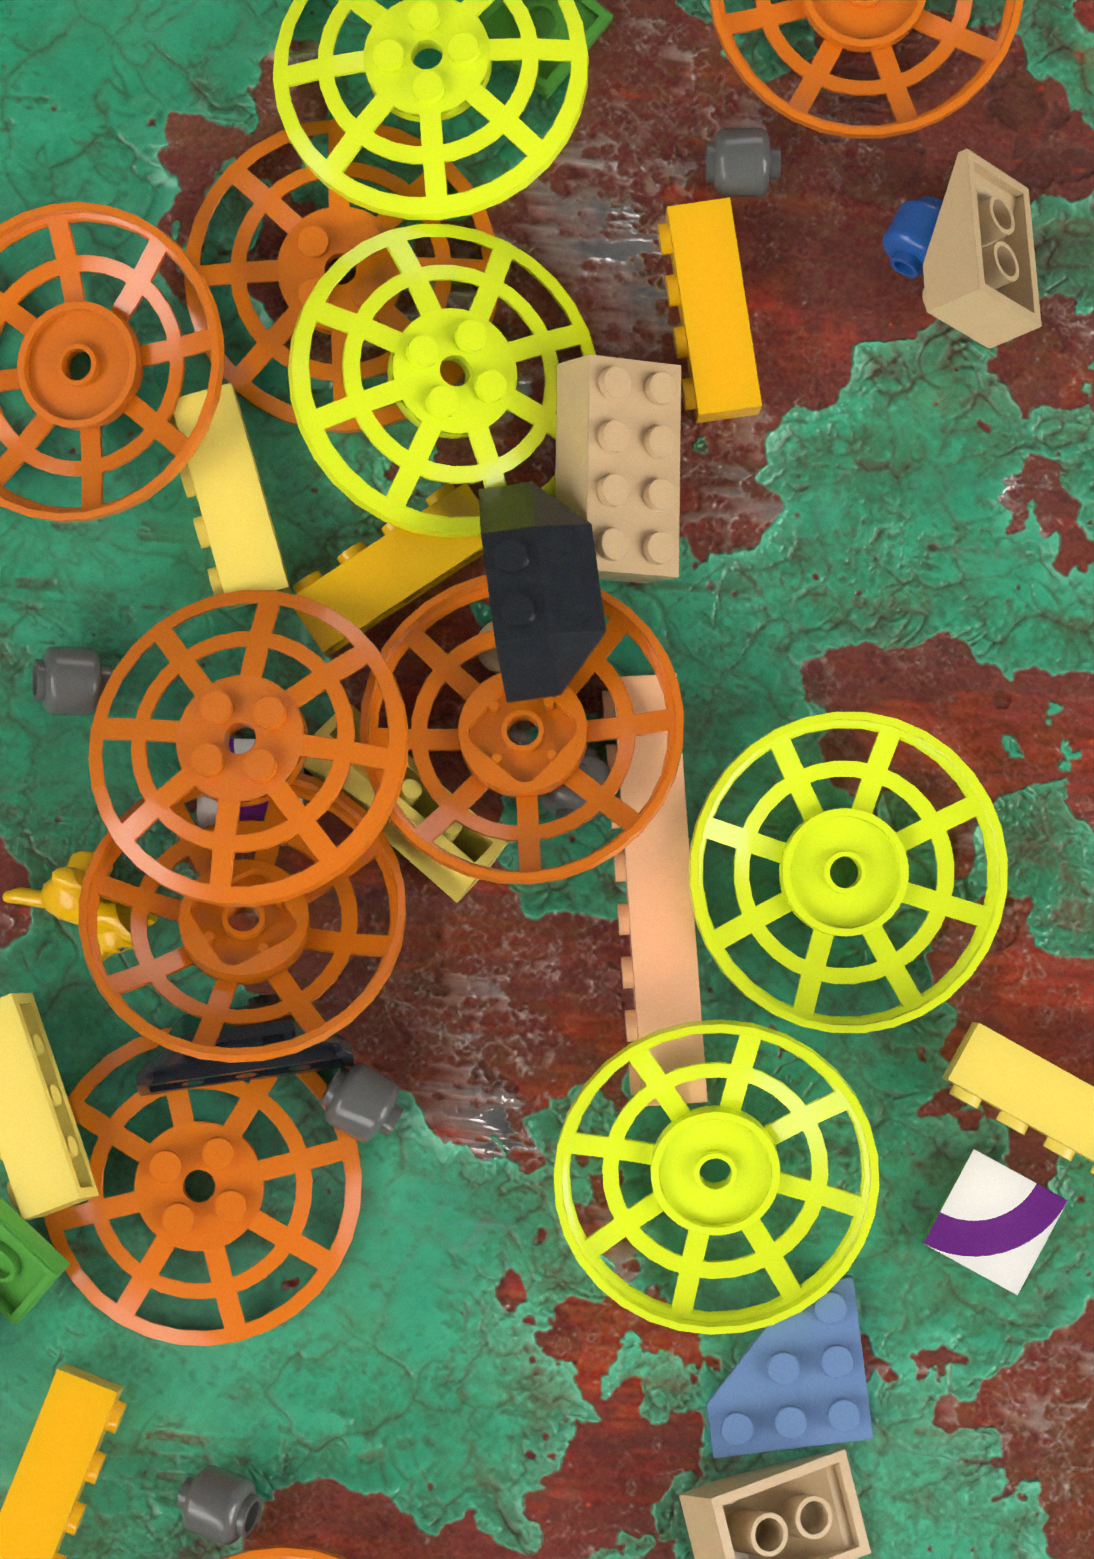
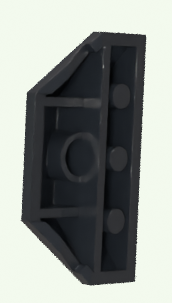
[479,482,606,703]
[135,994,354,1096]

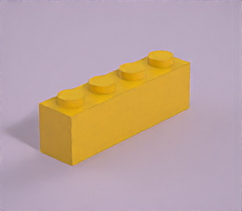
[657,197,762,424]
[292,484,483,658]
[0,1363,127,1559]

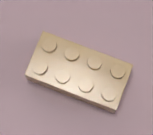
[555,354,681,583]

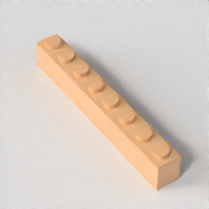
[602,673,708,1106]

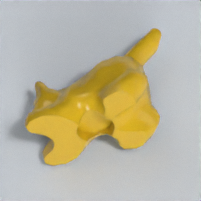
[3,850,158,961]

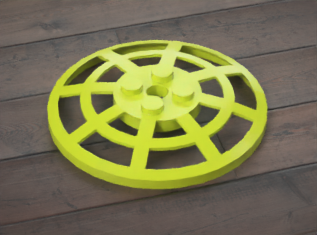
[273,0,589,220]
[288,224,596,538]
[688,712,1008,1033]
[553,1019,880,1335]

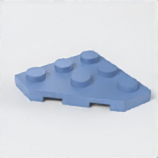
[706,1276,873,1458]

